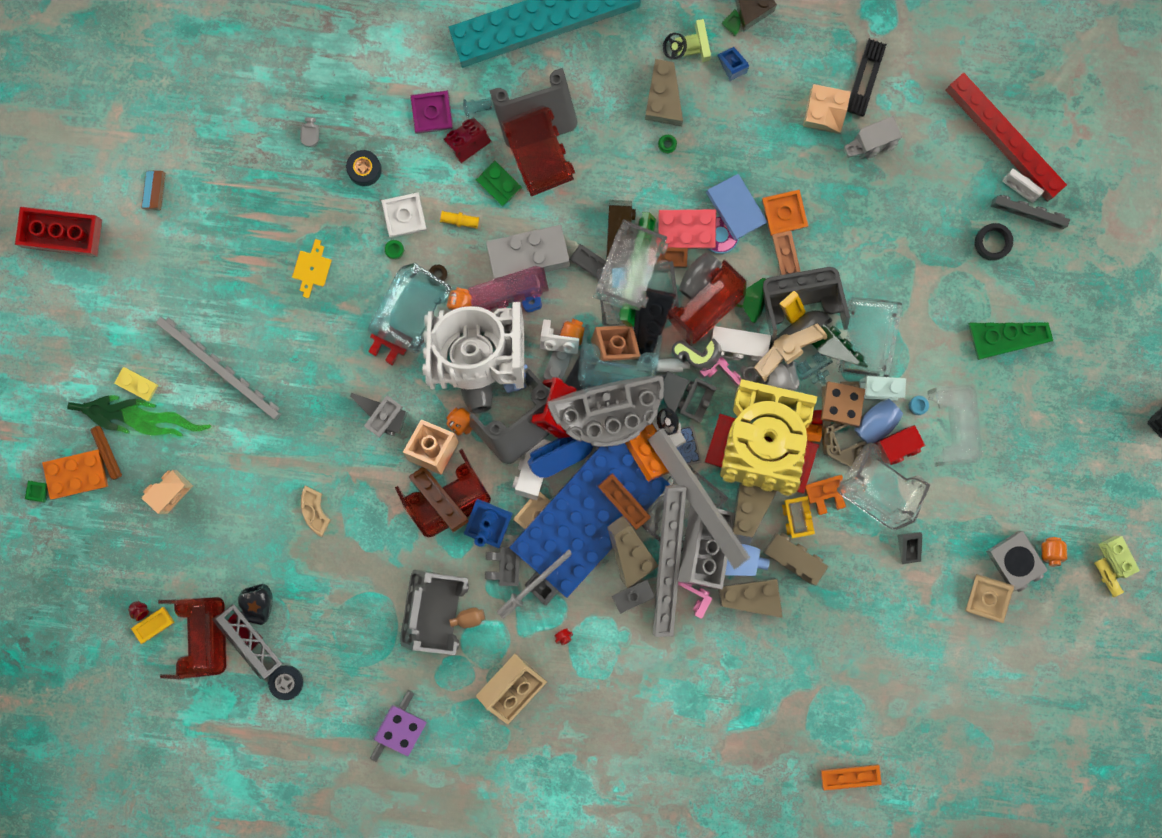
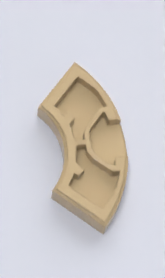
[301,485,331,537]

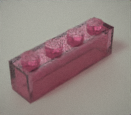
[468,266,549,312]

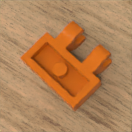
[805,474,847,515]

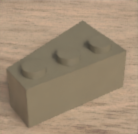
[645,59,683,126]

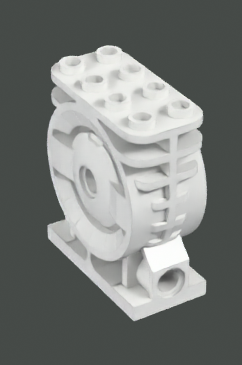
[423,302,524,389]

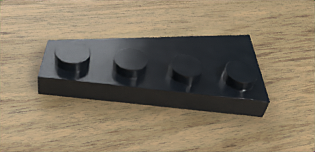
[631,286,677,364]

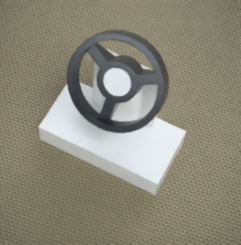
[652,408,686,448]

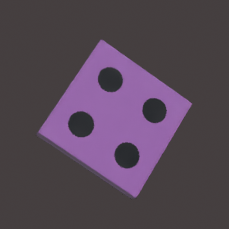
[374,704,427,756]

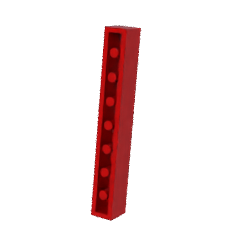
[945,72,1067,202]

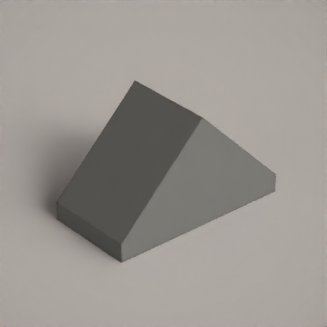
[897,532,922,564]
[525,572,559,606]

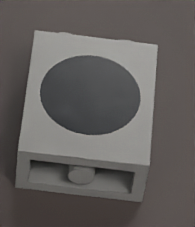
[986,531,1048,592]

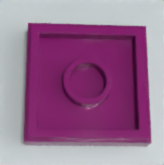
[410,90,453,134]

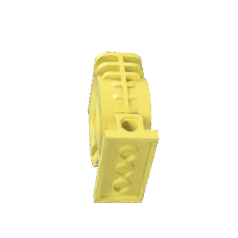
[720,379,817,496]

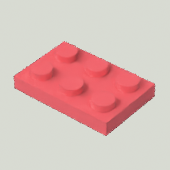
[658,209,717,249]

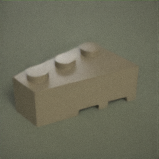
[732,483,777,545]
[607,516,658,589]
[763,533,829,586]
[718,578,783,618]

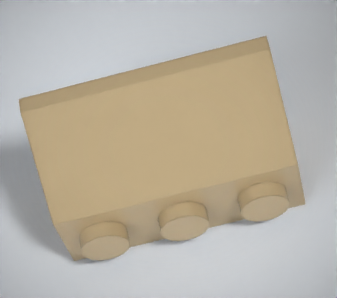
[476,653,547,724]

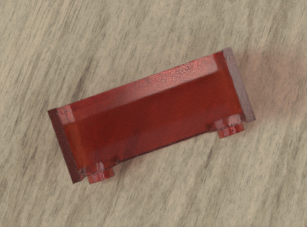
[668,259,747,346]
[395,449,491,537]
[158,597,227,679]

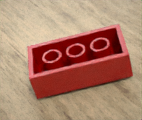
[15,207,102,257]

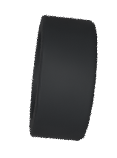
[975,223,1013,261]

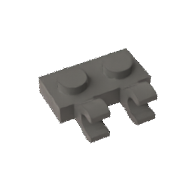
[485,547,520,586]

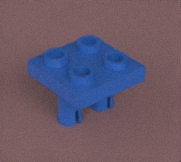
[464,499,513,548]

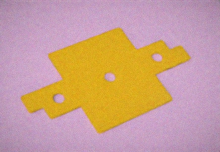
[292,239,332,298]

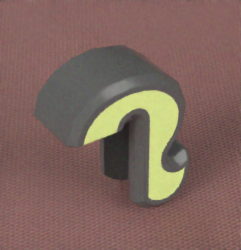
[672,338,722,371]

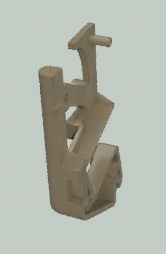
[822,381,871,471]

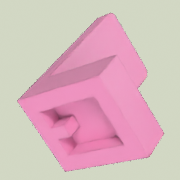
[699,357,742,387]
[678,582,712,619]

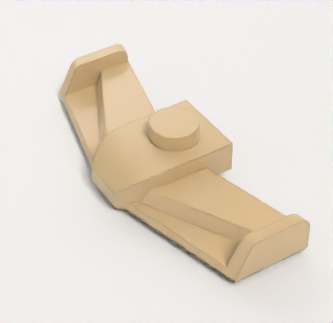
[753,323,827,381]

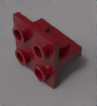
[443,117,492,164]

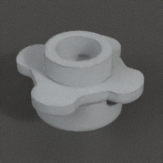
[740,365,760,383]

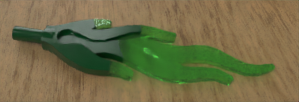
[67,395,211,437]

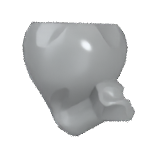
[759,361,800,391]

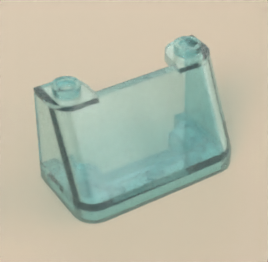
[368,263,452,353]

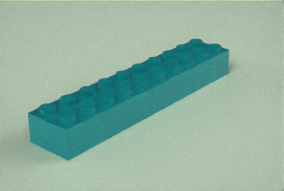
[448,0,641,68]

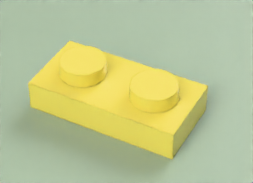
[114,367,158,402]

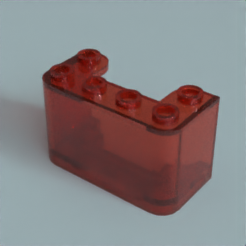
[501,105,575,197]

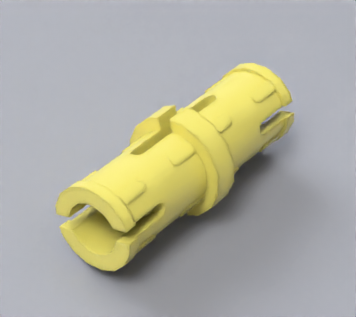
[1094,558,1124,597]

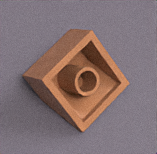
[591,326,641,361]

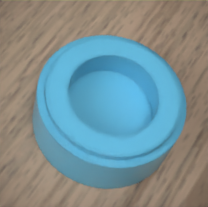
[909,396,929,415]

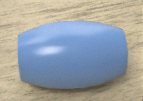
[855,399,903,445]

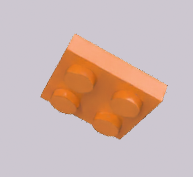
[762,189,808,236]

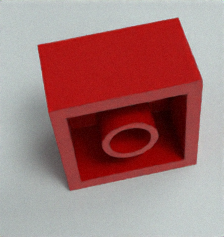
[874,425,925,465]

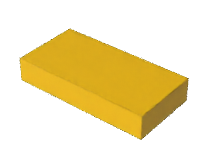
[780,291,806,324]
[131,607,175,644]

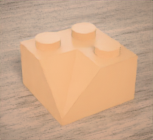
[803,84,851,134]
[403,420,459,475]
[142,470,193,514]

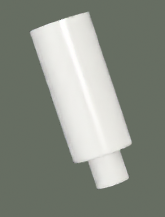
[652,358,690,373]

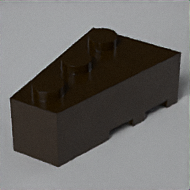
[735,0,777,32]
[606,200,636,263]

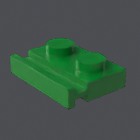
[476,161,522,207]

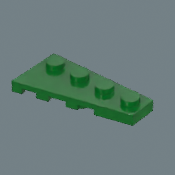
[968,322,1053,360]

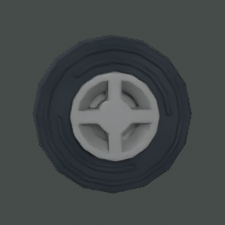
[268,665,304,701]

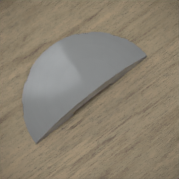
[548,375,664,446]

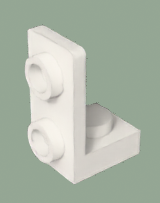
[540,319,579,354]

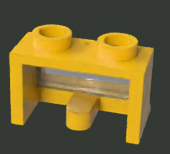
[782,496,815,538]

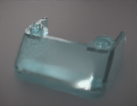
[578,324,662,389]

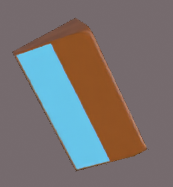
[142,171,166,211]

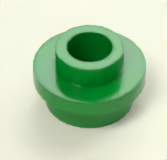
[658,134,677,154]

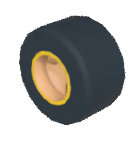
[346,150,382,187]

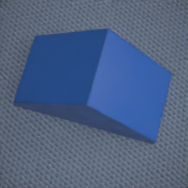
[717,47,749,81]

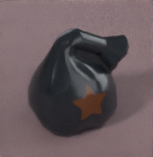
[238,584,273,625]

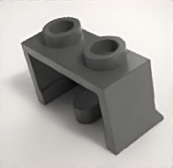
[678,378,717,423]

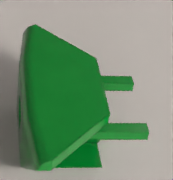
[734,278,766,323]

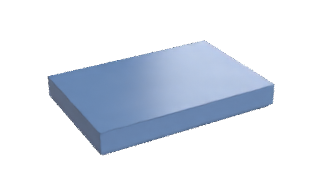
[706,174,767,240]

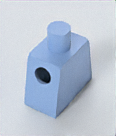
[725,544,770,576]

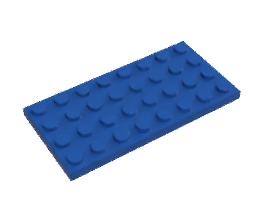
[509,443,670,598]

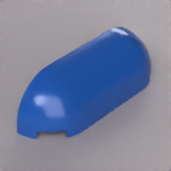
[528,437,594,478]

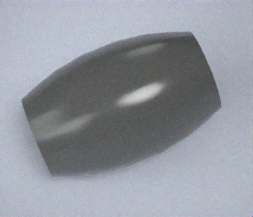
[679,253,723,302]
[461,384,493,414]

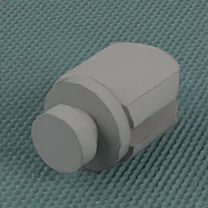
[300,117,319,147]

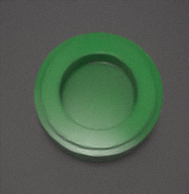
[385,240,404,260]

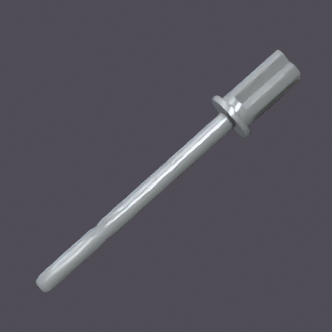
[497,550,572,619]

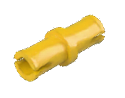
[440,210,479,229]

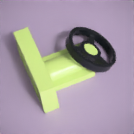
[663,19,711,62]

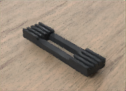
[847,38,887,117]

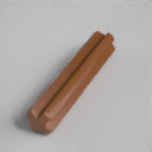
[90,426,122,480]

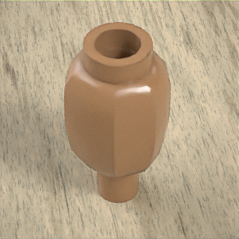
[449,608,485,628]

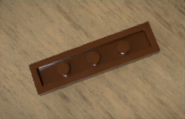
[408,467,469,533]

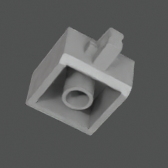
[844,116,902,160]

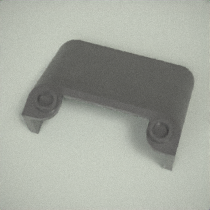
[489,68,578,149]

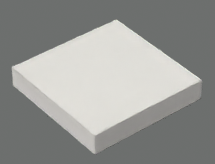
[381,192,427,238]

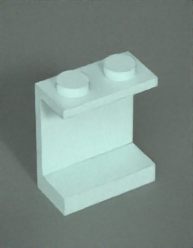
[859,376,906,401]

